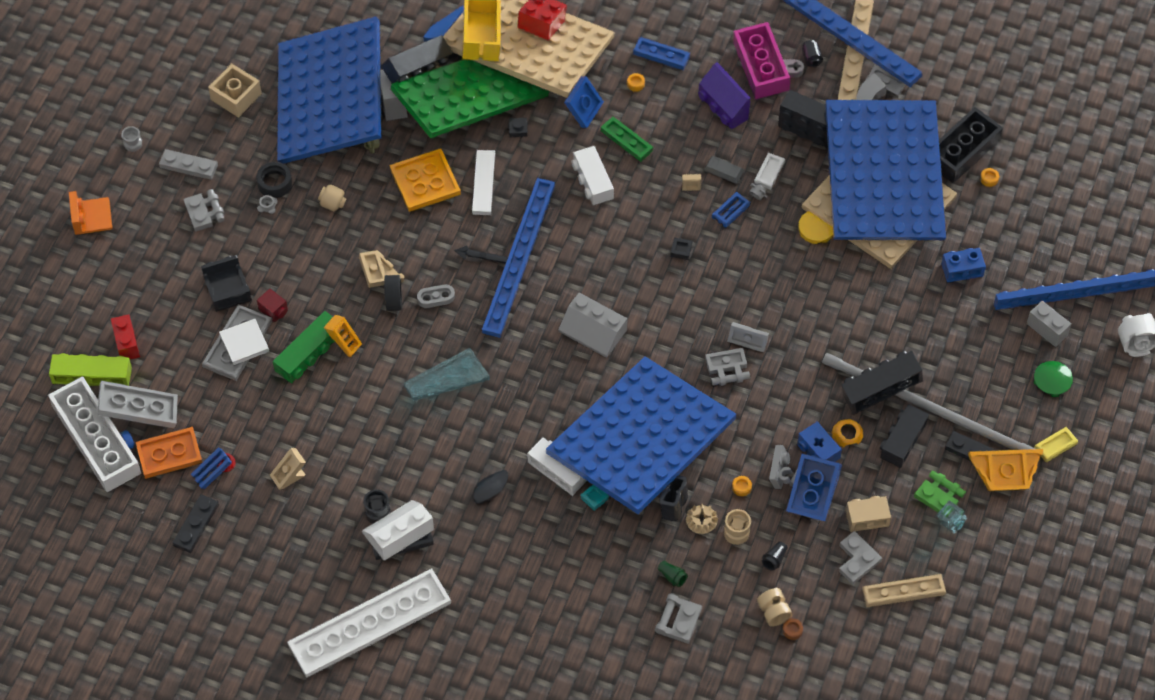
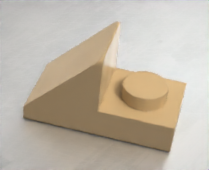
[270,448,306,490]

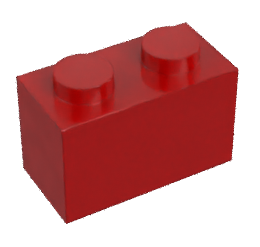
[111,314,140,360]

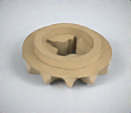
[686,504,718,534]

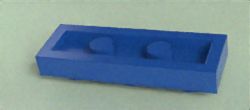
[633,37,690,71]

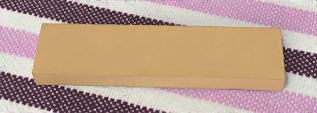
[862,574,946,607]

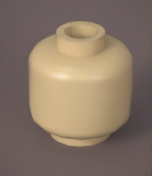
[318,185,347,212]

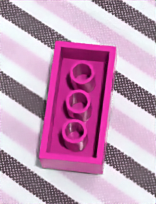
[734,22,790,99]

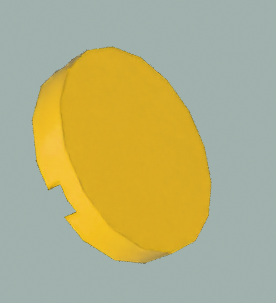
[798,211,833,244]

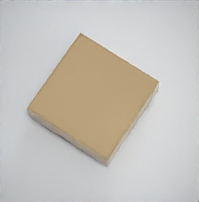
[682,174,701,191]

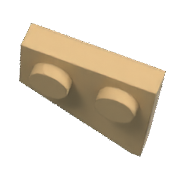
[359,250,404,288]

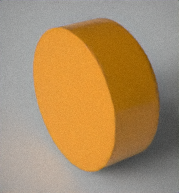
[627,73,645,92]
[980,168,999,187]
[732,476,752,496]

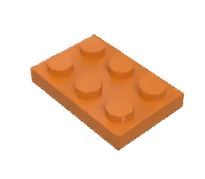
[136,427,203,479]

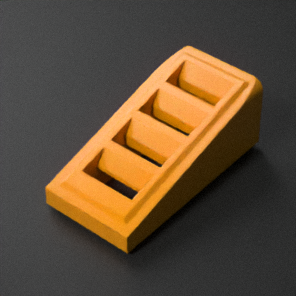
[324,315,362,357]

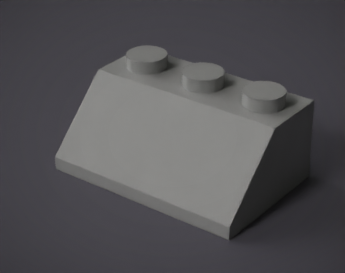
[558,293,627,358]

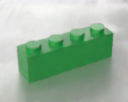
[273,311,343,384]

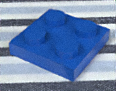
[564,76,604,128]

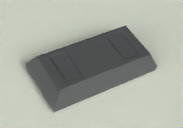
[703,156,744,184]

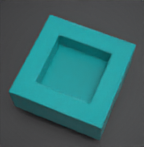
[581,485,609,511]

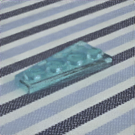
[403,348,490,401]

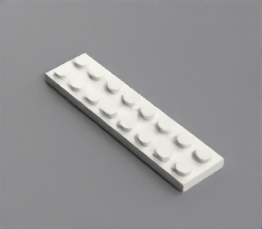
[288,568,451,678]

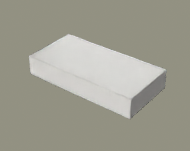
[754,153,785,190]

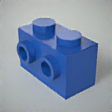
[941,248,986,283]

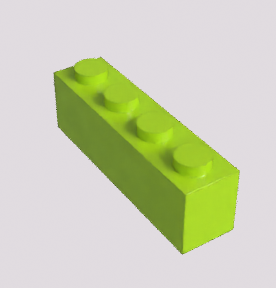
[49,353,132,386]

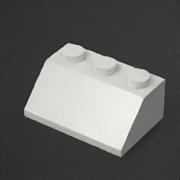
[362,500,434,560]

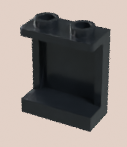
[201,255,252,312]

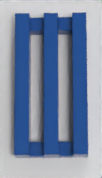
[712,192,750,228]
[191,448,232,489]

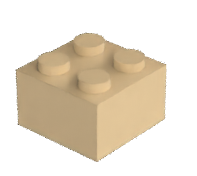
[208,64,262,117]

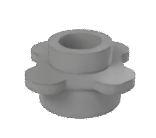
[749,183,767,200]
[257,195,278,214]

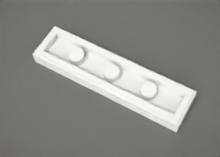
[472,150,495,215]

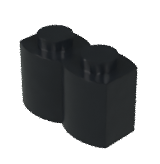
[660,475,688,522]

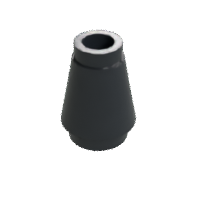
[762,541,788,571]

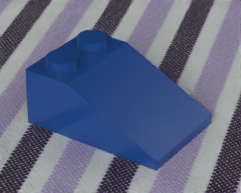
[786,453,842,521]

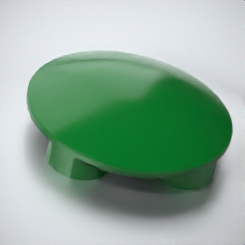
[1034,361,1073,397]

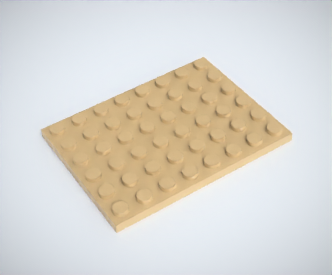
[443,0,615,98]

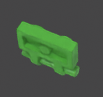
[914,470,966,518]

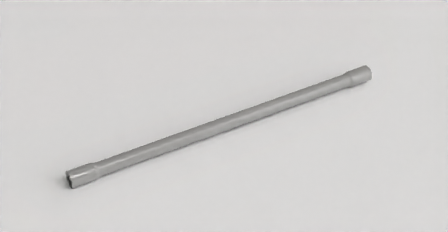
[822,353,1035,450]

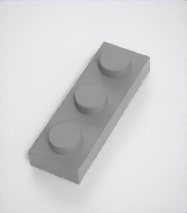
[159,149,218,180]

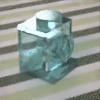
[937,500,967,533]

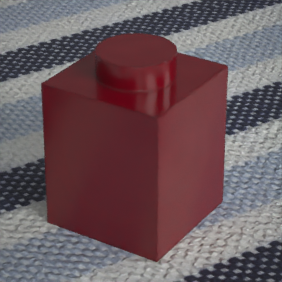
[257,288,288,323]

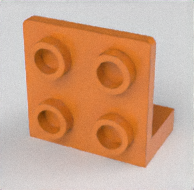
[69,191,112,235]

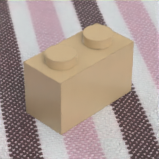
[845,496,891,532]

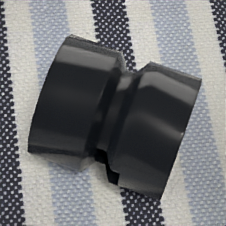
[363,489,391,524]

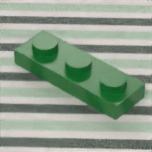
[600,117,653,162]

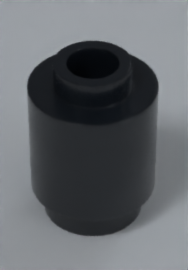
[802,40,823,67]

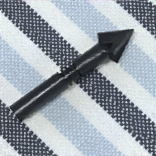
[454,246,508,264]

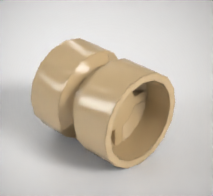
[724,509,751,545]
[757,588,793,626]

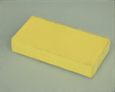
[1034,427,1078,463]

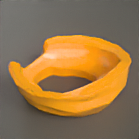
[832,419,863,447]

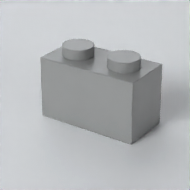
[1027,301,1071,347]

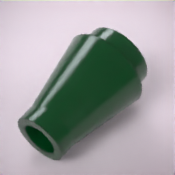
[658,560,688,587]

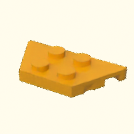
[968,449,1043,491]

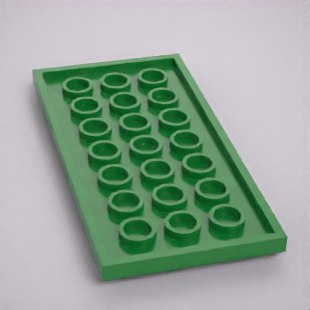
[390,59,550,138]

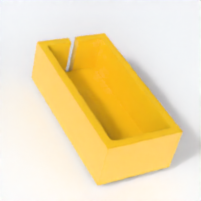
[462,0,501,61]

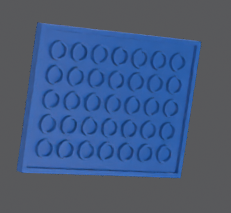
[277,16,381,164]
[825,100,946,240]
[546,356,736,514]

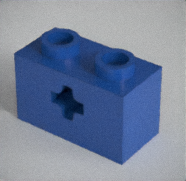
[798,421,842,462]

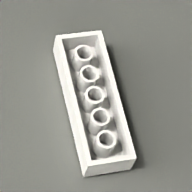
[48,376,142,492]

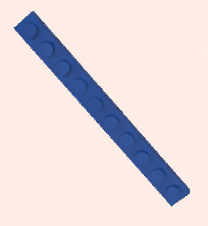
[783,0,922,87]
[482,178,555,338]
[994,269,1155,310]

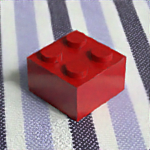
[517,0,567,41]

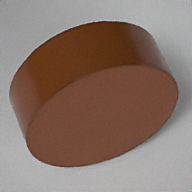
[783,618,803,640]

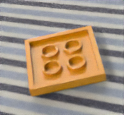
[389,148,461,212]

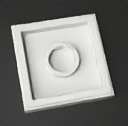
[219,319,269,365]

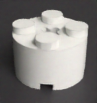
[1118,313,1155,357]

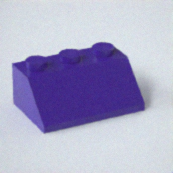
[698,62,751,130]

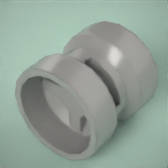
[121,126,142,152]

